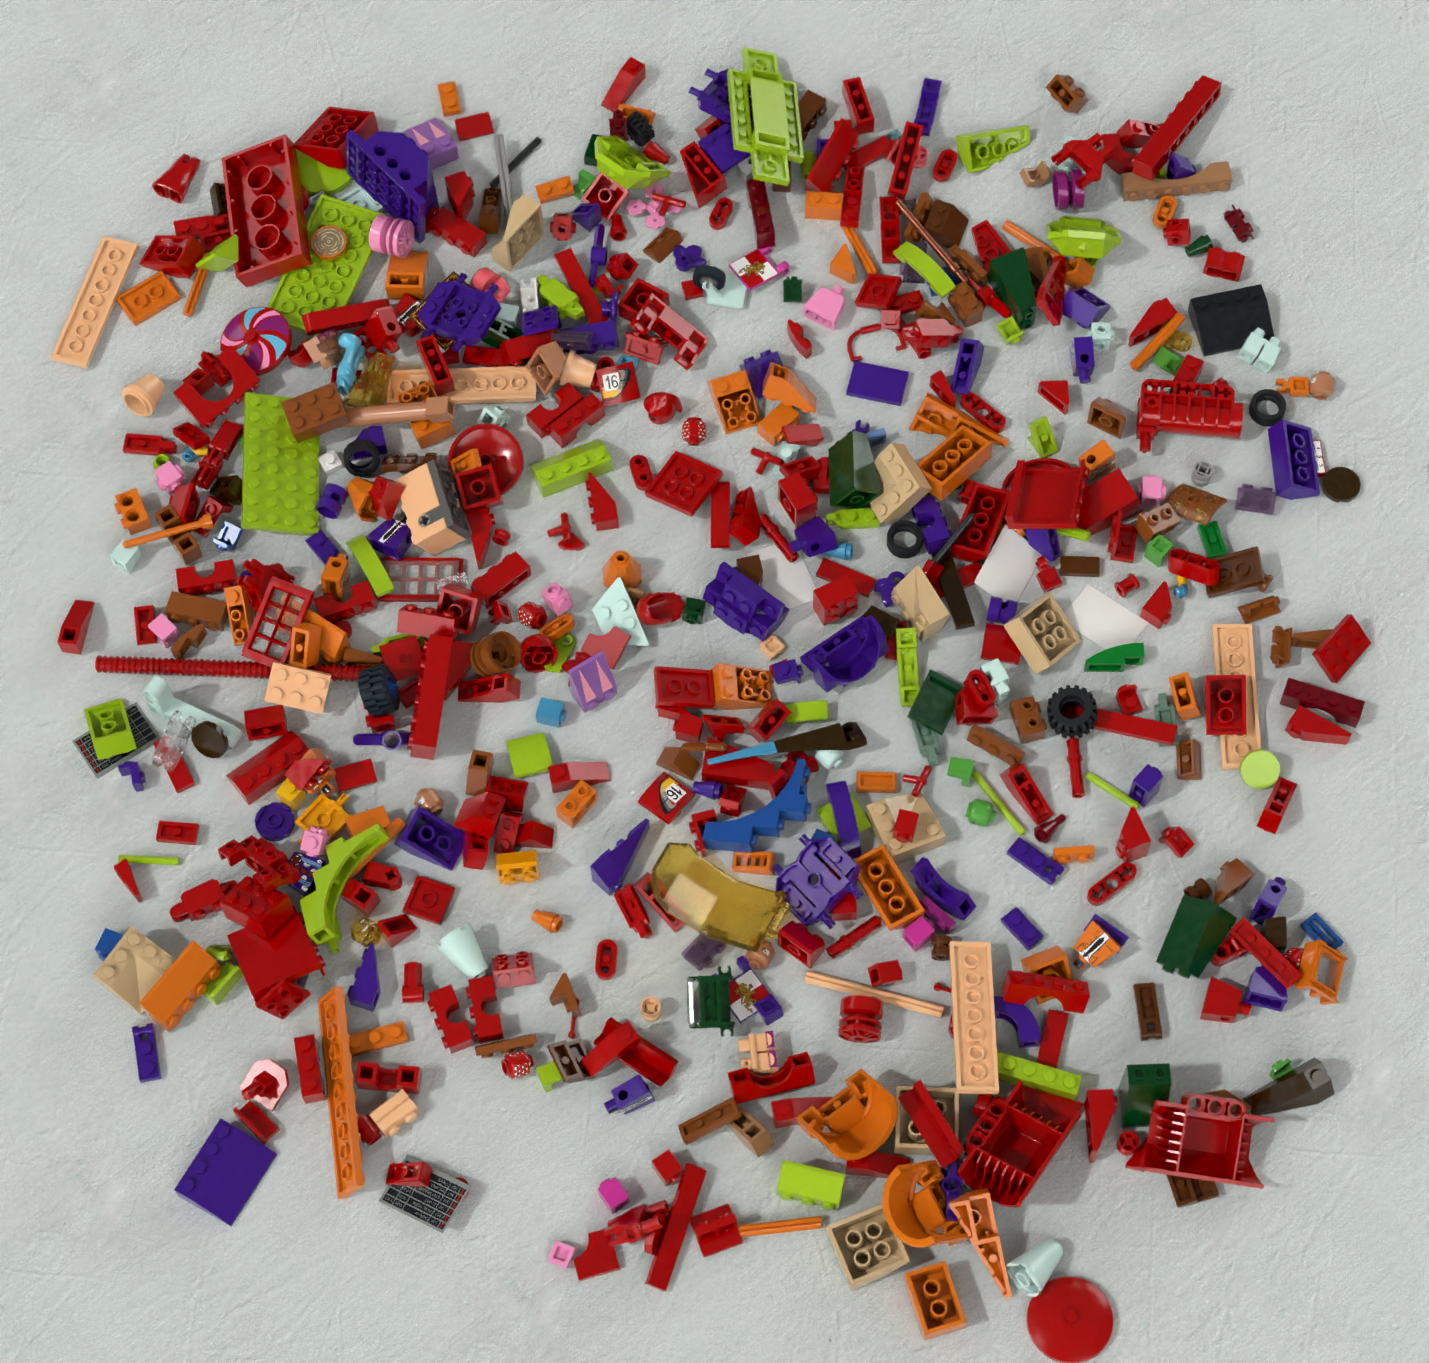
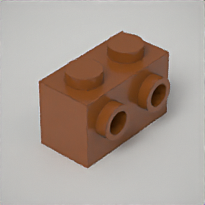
[1046,74,1088,113]
[947,281,984,328]
[1133,503,1181,543]
[1009,696,1047,744]

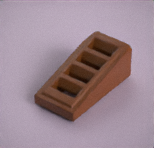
[1291,629,1333,649]
[343,647,384,667]

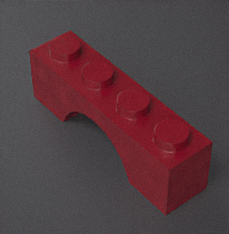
[746,179,775,249]
[1280,678,1365,728]

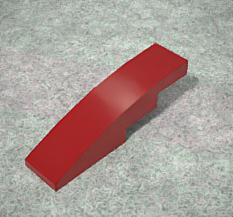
[879,196,900,263]
[711,482,730,548]

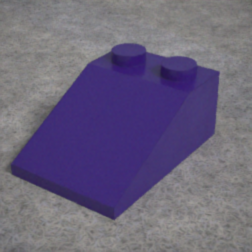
[394,806,464,871]

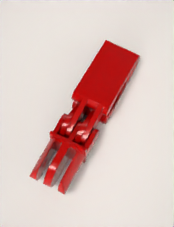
[191,420,244,491]

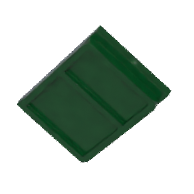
[907,669,964,735]

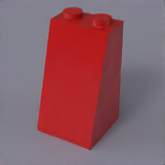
[1077,468,1143,536]

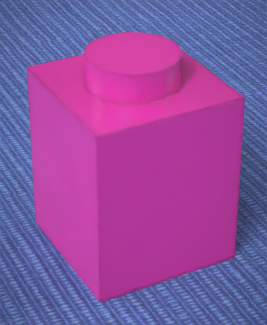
[902,916,935,952]
[598,1177,630,1214]

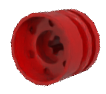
[838,995,883,1043]

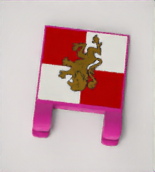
[729,247,790,291]

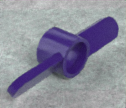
[588,224,608,288]
[353,729,410,750]
[942,1160,966,1221]

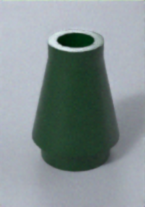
[1184,235,1213,257]

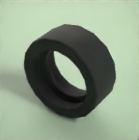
[1249,389,1286,427]
[343,439,380,477]
[887,520,923,559]

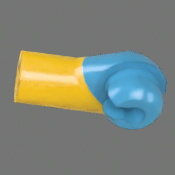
[182,446,210,462]
[1174,576,1188,598]

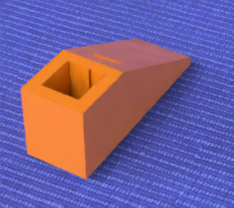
[224,585,254,645]

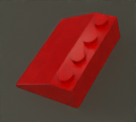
[293,107,379,169]

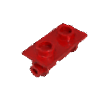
[197,351,232,388]

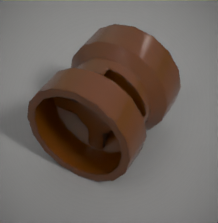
[1183,878,1212,899]
[931,935,952,961]

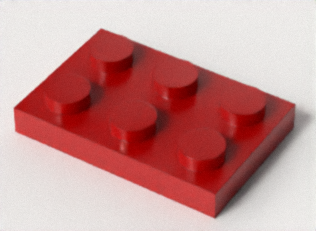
[1312,614,1371,683]
[654,666,715,709]

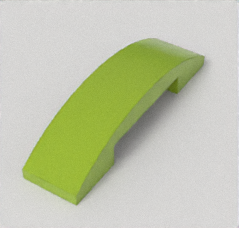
[893,241,956,299]
[346,534,395,598]
[896,628,920,707]

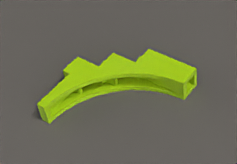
[299,823,389,945]

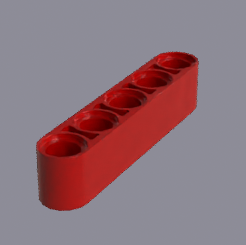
[302,299,390,335]

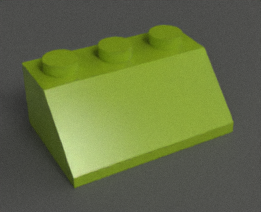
[777,1160,845,1211]

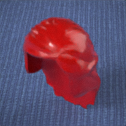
[636,592,685,626]

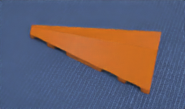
[909,392,1009,447]
[949,1188,1012,1299]

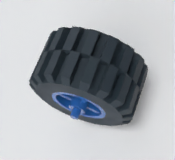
[358,664,400,717]

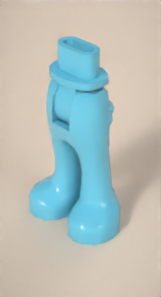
[336,333,366,396]

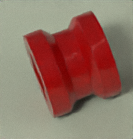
[1117,1131,1139,1156]

